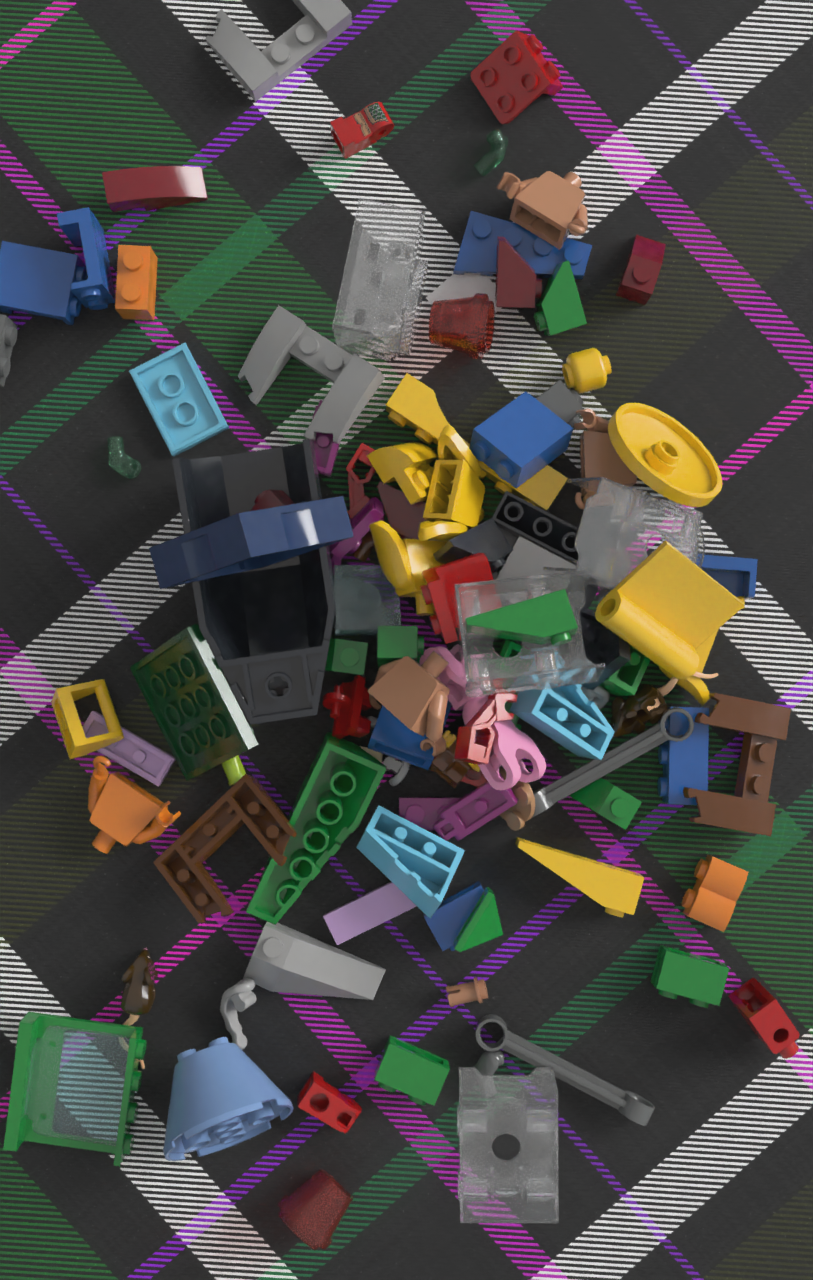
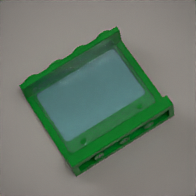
[3,1012,147,1166]

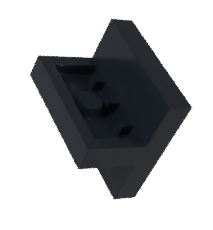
[569,604,631,690]

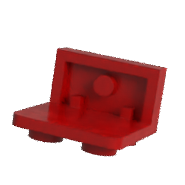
[471,31,564,124]
[420,553,501,644]

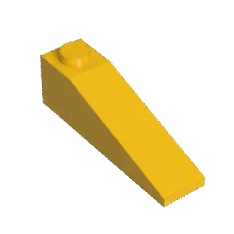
[515,837,644,918]

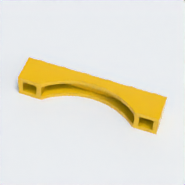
[386,373,568,511]

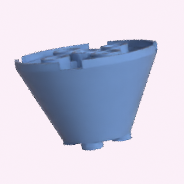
[163,1037,293,1161]

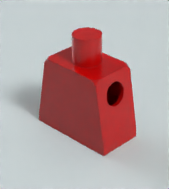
[728,977,800,1059]

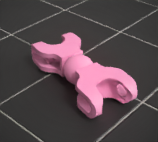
[419,643,546,790]

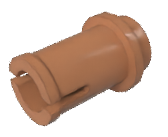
[446,977,488,1007]

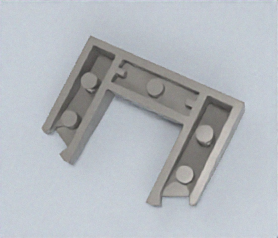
[206,0,352,102]
[238,305,385,444]

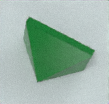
[453,887,503,952]

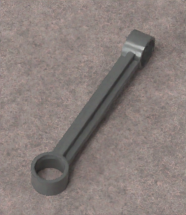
[531,707,694,818]
[475,1014,655,1126]

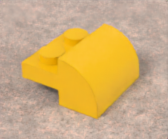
[367,442,438,505]

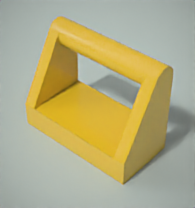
[51,679,124,759]

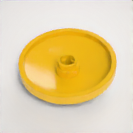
[608,403,722,507]

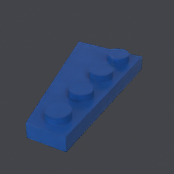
[453,211,592,279]

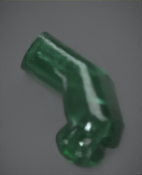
[474,129,509,177]
[107,436,141,479]

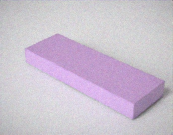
[82,711,176,787]
[323,882,416,945]

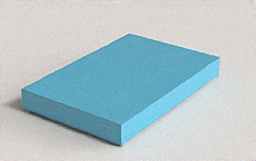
[129,343,229,457]

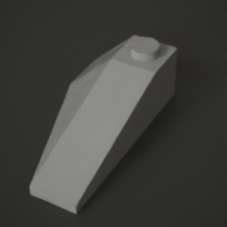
[243,921,386,1000]

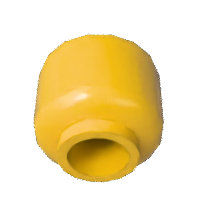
[562,348,612,394]

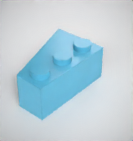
[509,654,615,760]
[356,805,465,918]

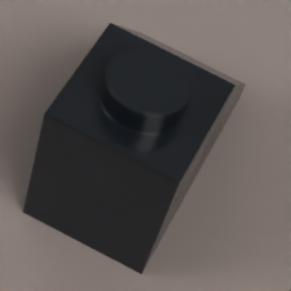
[433,518,513,573]

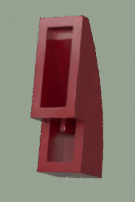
[102,166,208,212]

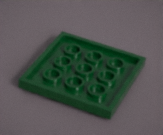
[130,623,259,781]

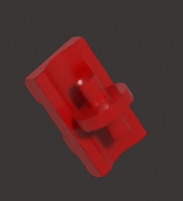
[323,675,372,739]

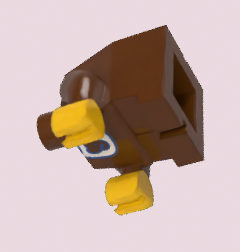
[430,730,480,788]

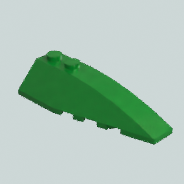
[246,732,387,925]

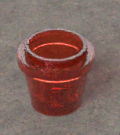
[429,293,495,359]
[278,1168,353,1250]

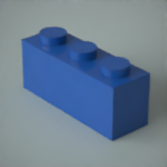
[658,706,709,805]

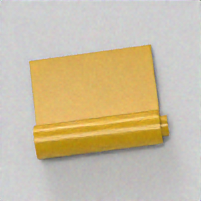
[595,540,745,680]

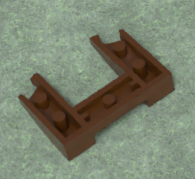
[683,693,791,836]
[153,774,297,924]

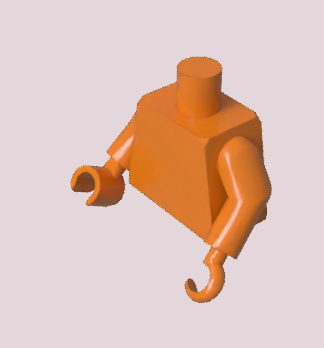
[88,756,181,854]

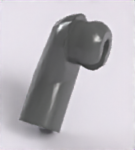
[474,1050,505,1097]

